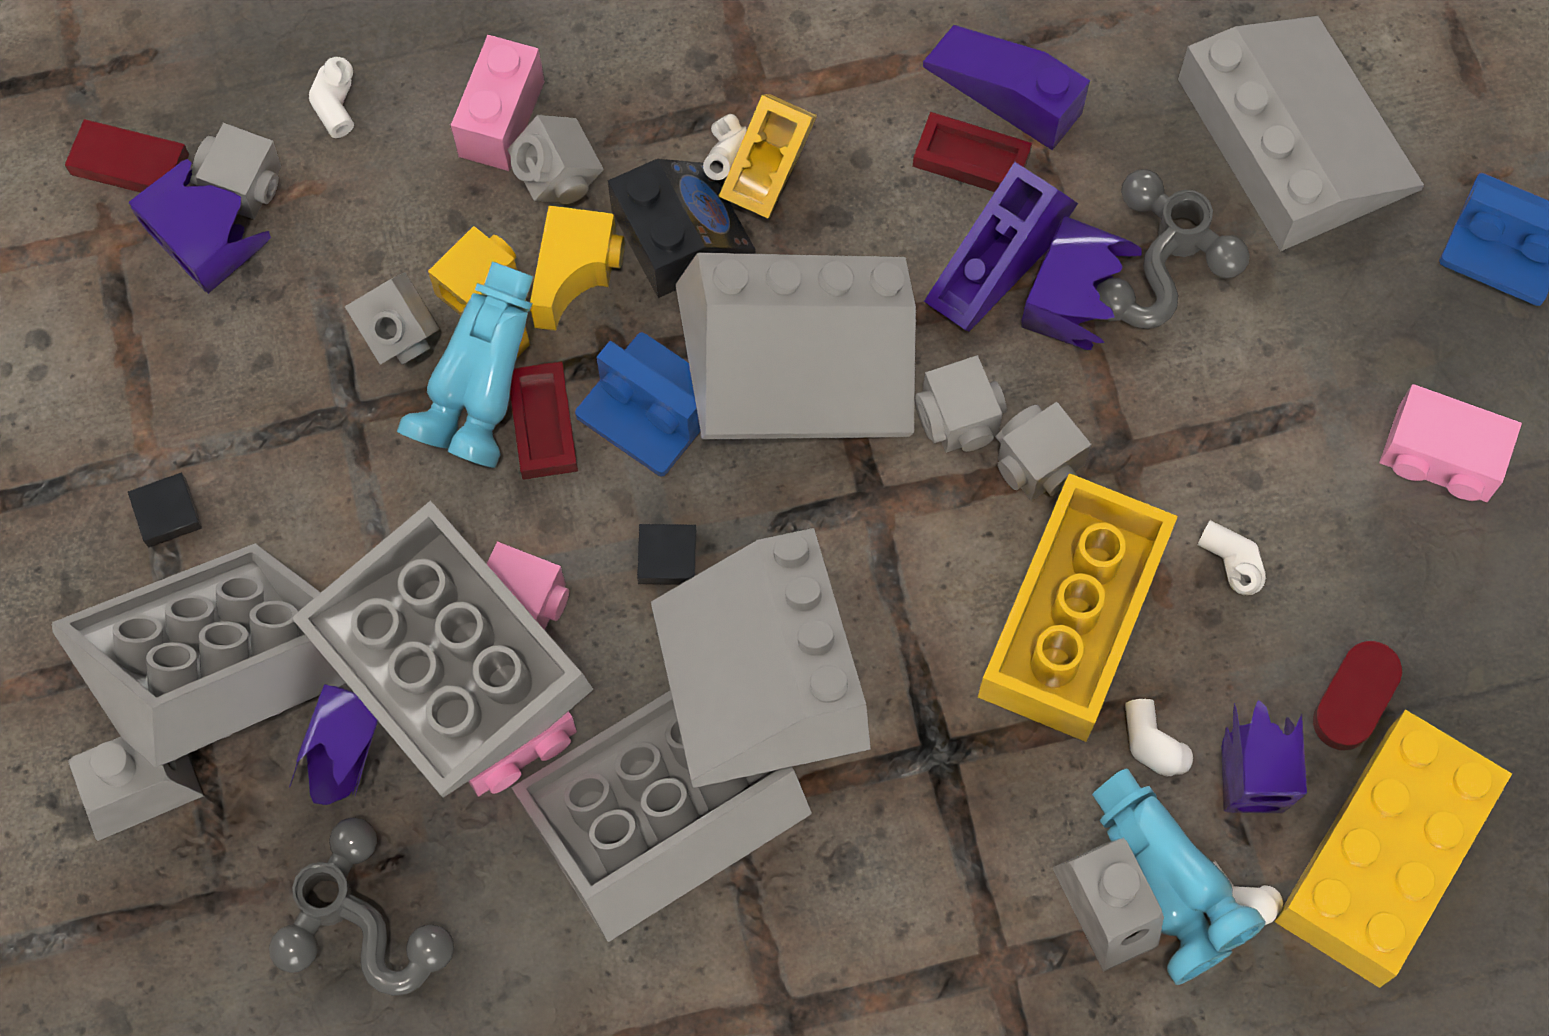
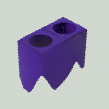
[129,159,271,294]
[1021,216,1142,350]
[289,684,378,805]
[1221,700,1307,813]

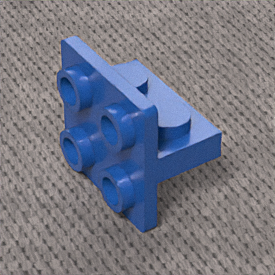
[1439,173,1549,306]
[575,332,700,477]

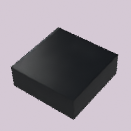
[128,472,202,548]
[637,524,697,585]

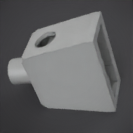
[68,737,204,841]
[1053,837,1164,972]

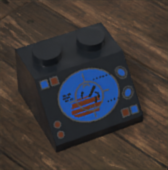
[607,159,756,298]

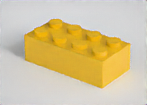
[978,473,1178,742]
[1274,710,1512,988]

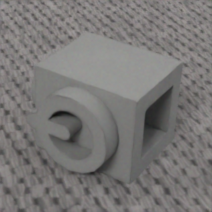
[507,115,604,204]
[190,123,281,220]
[345,272,439,365]
[915,355,1007,453]
[995,402,1092,501]

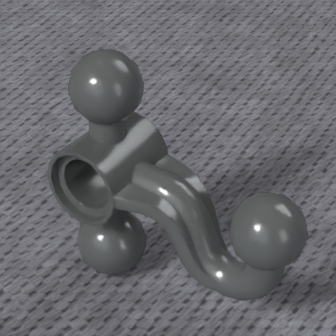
[1096,169,1250,329]
[269,817,454,996]

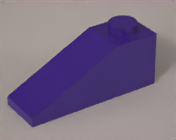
[923,25,1090,151]
[924,162,1078,332]

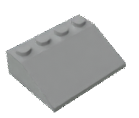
[1178,16,1424,251]
[676,253,916,439]
[291,500,594,798]
[651,528,871,788]
[52,544,346,767]
[511,691,812,942]

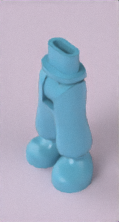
[397,261,534,468]
[1092,769,1266,985]

